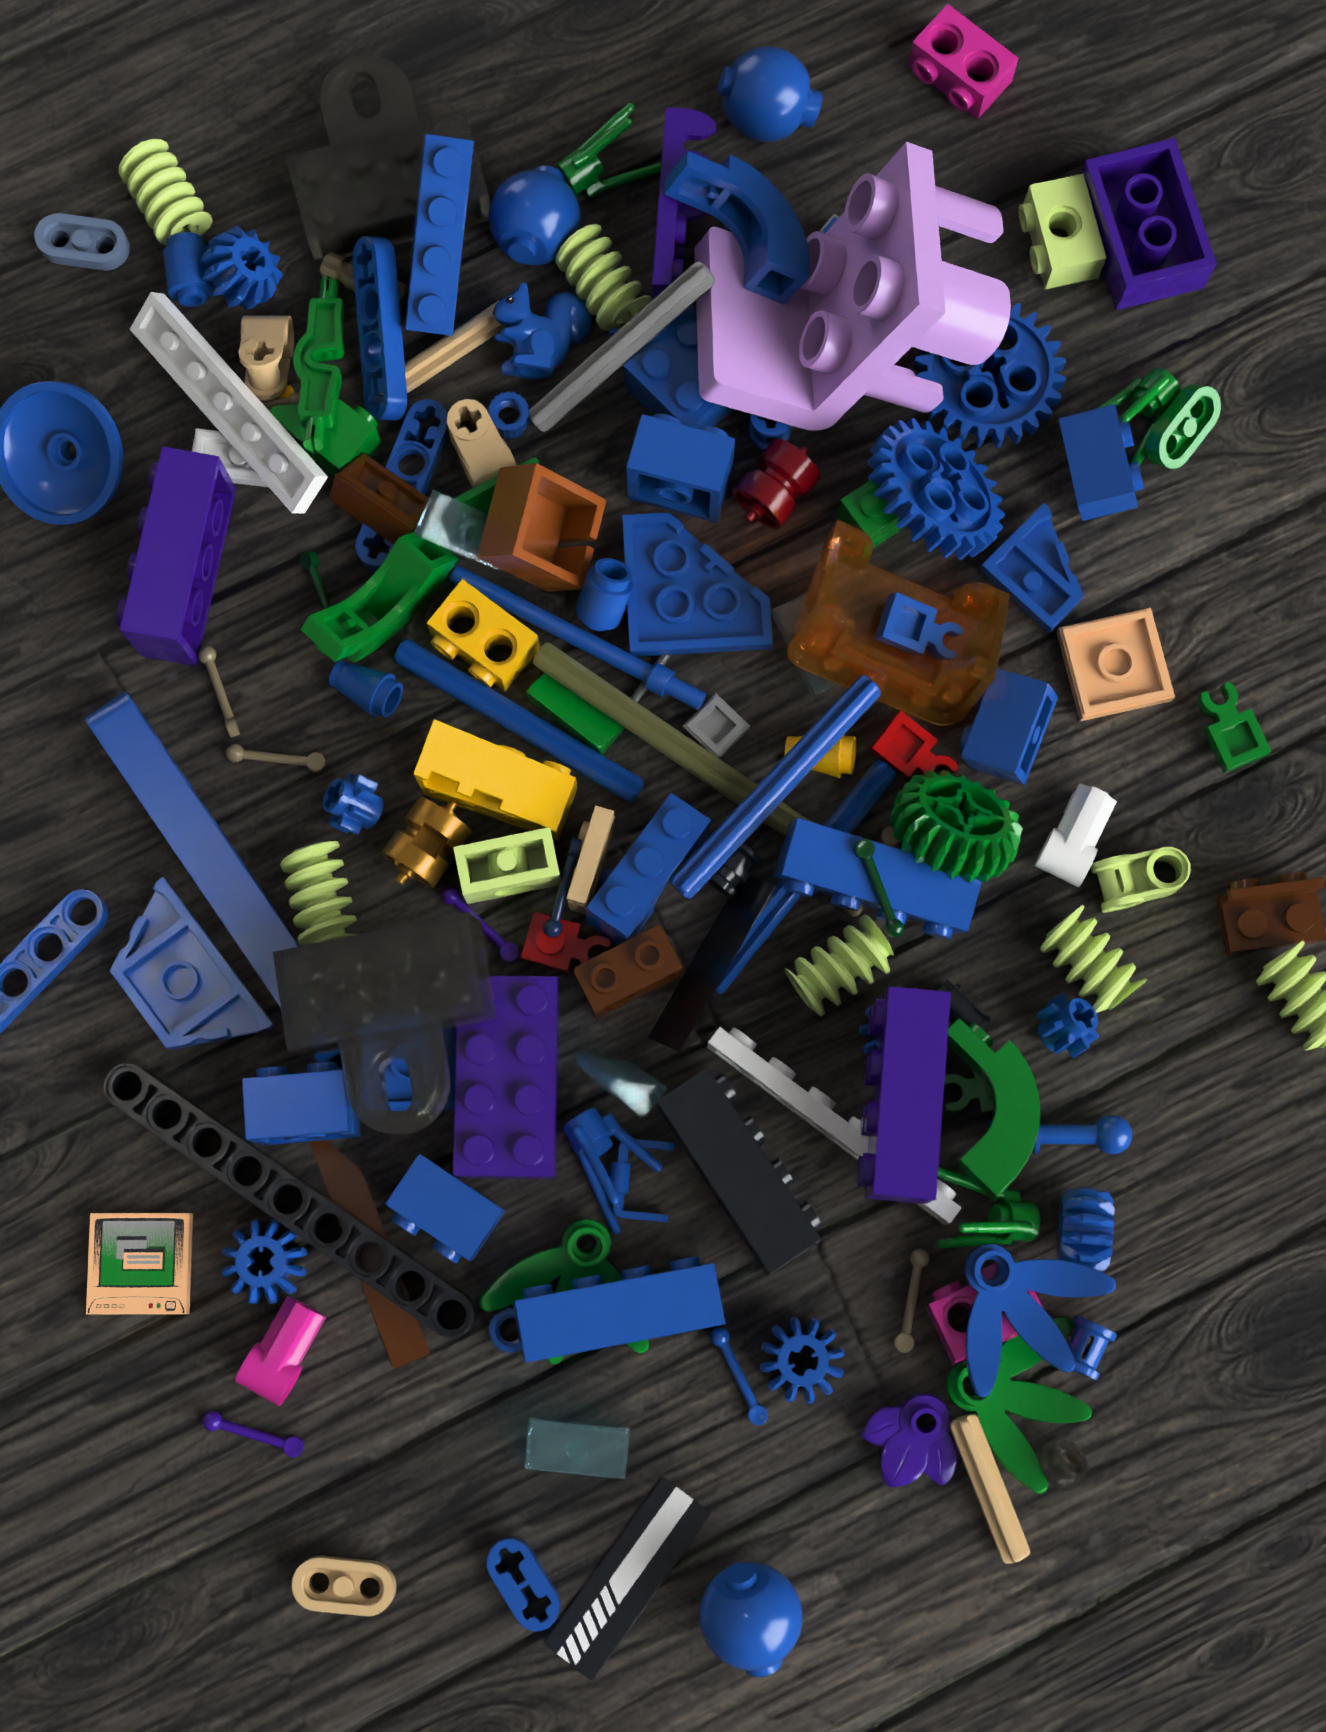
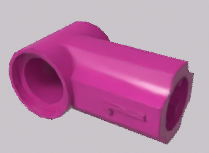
[235,1296,326,1406]

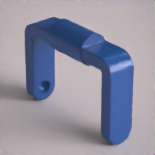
[610,1139,675,1223]

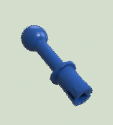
[986,1115,1132,1154]

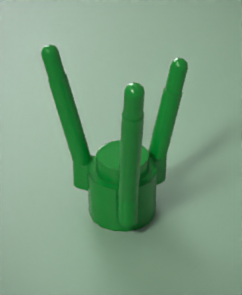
[556,103,661,199]
[1096,367,1181,466]
[936,1166,1040,1249]

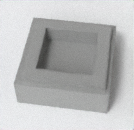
[682,693,750,759]

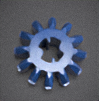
[199,225,283,311]
[1057,1187,1115,1271]
[222,1220,308,1304]
[759,1317,845,1404]

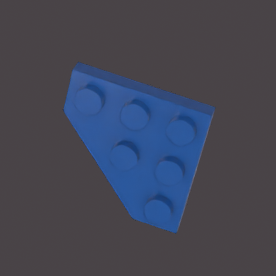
[622,512,773,657]

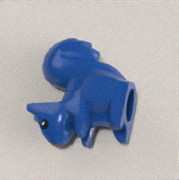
[492,283,593,380]

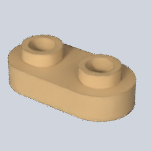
[292,1556,396,1616]

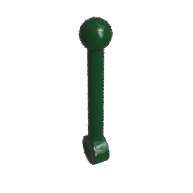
[300,551,331,610]
[853,839,904,938]

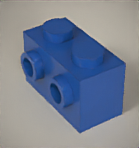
[1059,404,1144,521]
[960,668,1058,786]
[385,1154,506,1264]

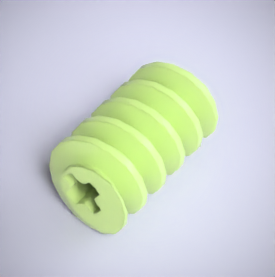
[119,139,213,245]
[555,224,652,331]
[280,841,360,949]
[1040,905,1147,1013]
[784,914,894,1017]
[1256,940,1326,1051]

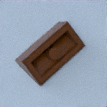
[330,453,438,544]

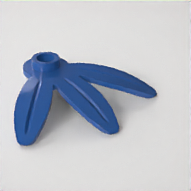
[964,1244,1116,1397]

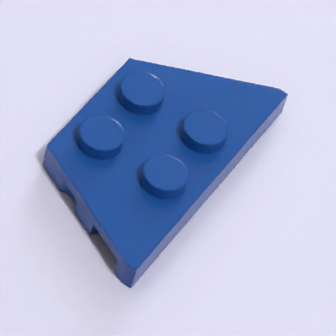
[110,877,276,1050]

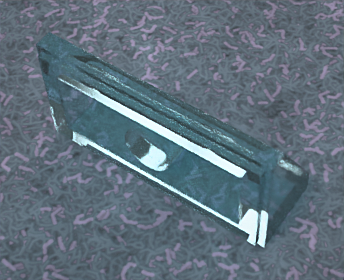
[575,1053,667,1116]
[525,1417,630,1479]

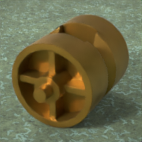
[381,796,472,888]

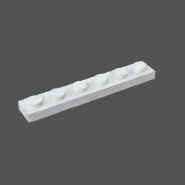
[130,292,328,513]
[707,1027,962,1225]

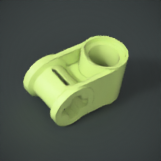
[1090,847,1191,913]

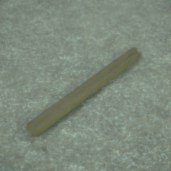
[533,642,811,837]

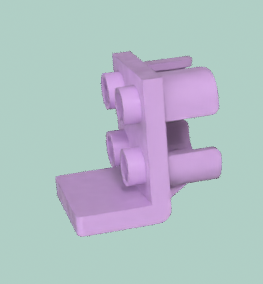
[694,142,1011,431]

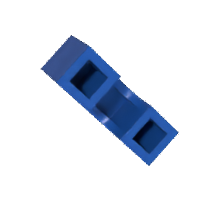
[586,793,711,945]

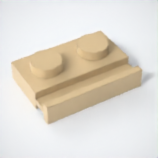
[567,805,616,915]

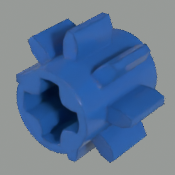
[322,773,383,835]
[1037,993,1099,1058]

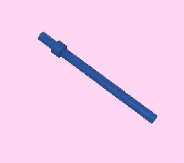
[450,565,707,710]

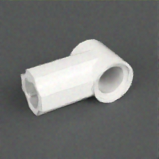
[1034,783,1117,887]

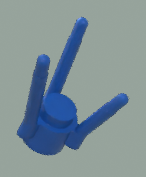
[563,1108,663,1235]

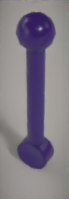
[441,886,519,962]
[202,1411,304,1457]

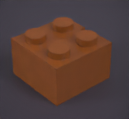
[477,463,607,592]

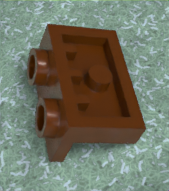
[1216,872,1326,955]
[574,925,683,1019]

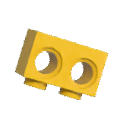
[427,579,540,691]

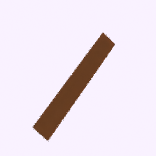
[309,1140,430,1368]

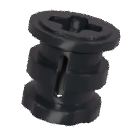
[707,843,763,899]

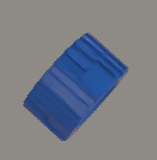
[488,392,530,439]
[488,1307,521,1353]

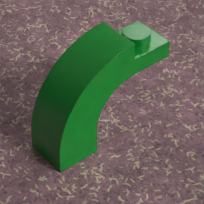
[300,527,458,663]
[947,1018,1040,1202]

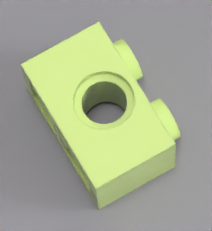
[1019,174,1107,289]
[453,827,561,904]

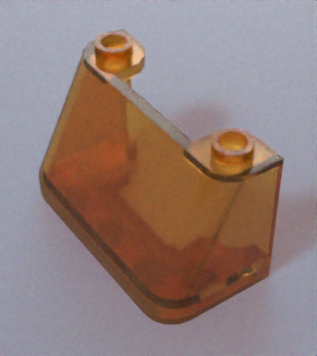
[787,520,1010,726]

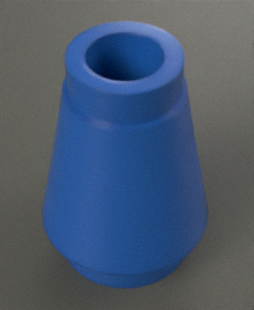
[329,660,403,718]

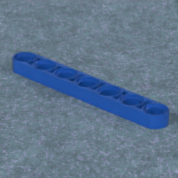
[0,889,109,1034]

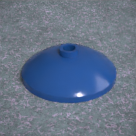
[0,381,123,525]

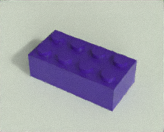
[116,446,236,666]
[453,975,560,1179]
[856,986,951,1204]

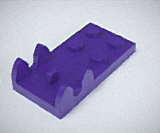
[652,107,716,300]

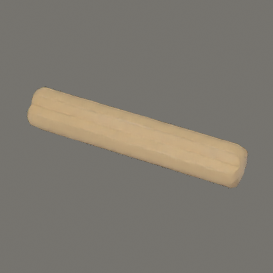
[404,301,506,393]
[950,1414,1030,1564]

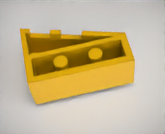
[414,719,578,841]

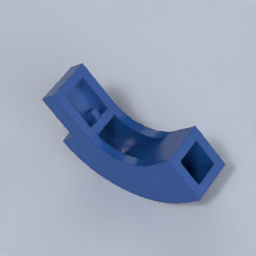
[664,151,809,305]

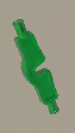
[293,276,345,452]

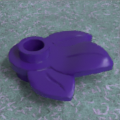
[861,1393,958,1487]

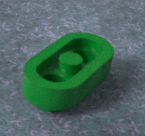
[1146,384,1221,469]

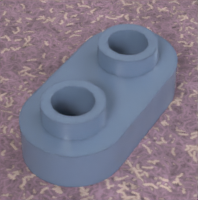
[34,213,130,271]

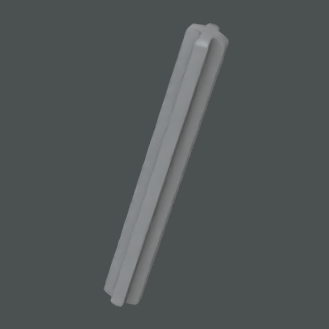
[528,261,715,432]

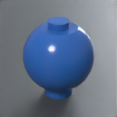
[717,46,823,142]
[489,165,581,266]
[699,1562,803,1677]

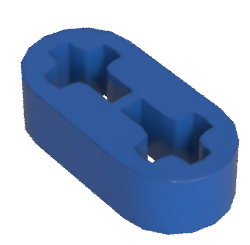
[487,1537,561,1631]

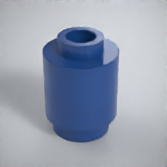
[163,232,214,307]
[575,558,633,631]

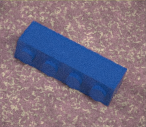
[404,133,474,336]
[773,818,982,939]
[512,1256,726,1363]

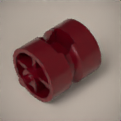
[732,438,821,529]

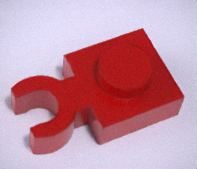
[868,710,959,779]
[521,912,612,973]

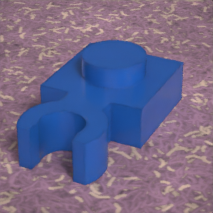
[874,592,964,660]

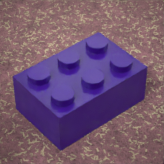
[1081,138,1217,310]

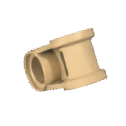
[239,315,294,401]
[447,399,517,488]

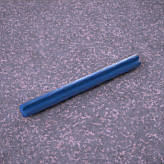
[394,639,644,803]
[670,675,881,899]
[715,760,896,994]

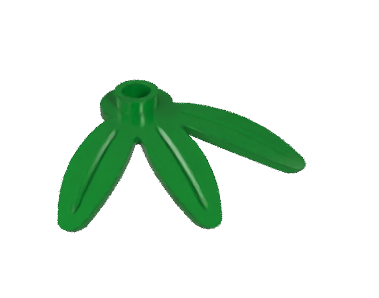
[479,1218,649,1364]
[946,1316,1092,1494]

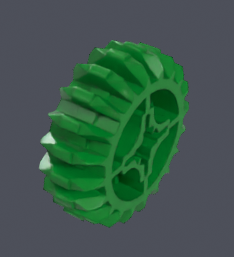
[889,770,1023,883]

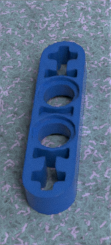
[353,236,407,421]
[355,399,449,572]

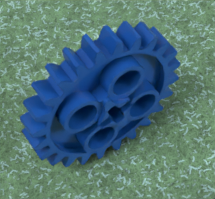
[913,303,1066,448]
[867,418,1005,560]

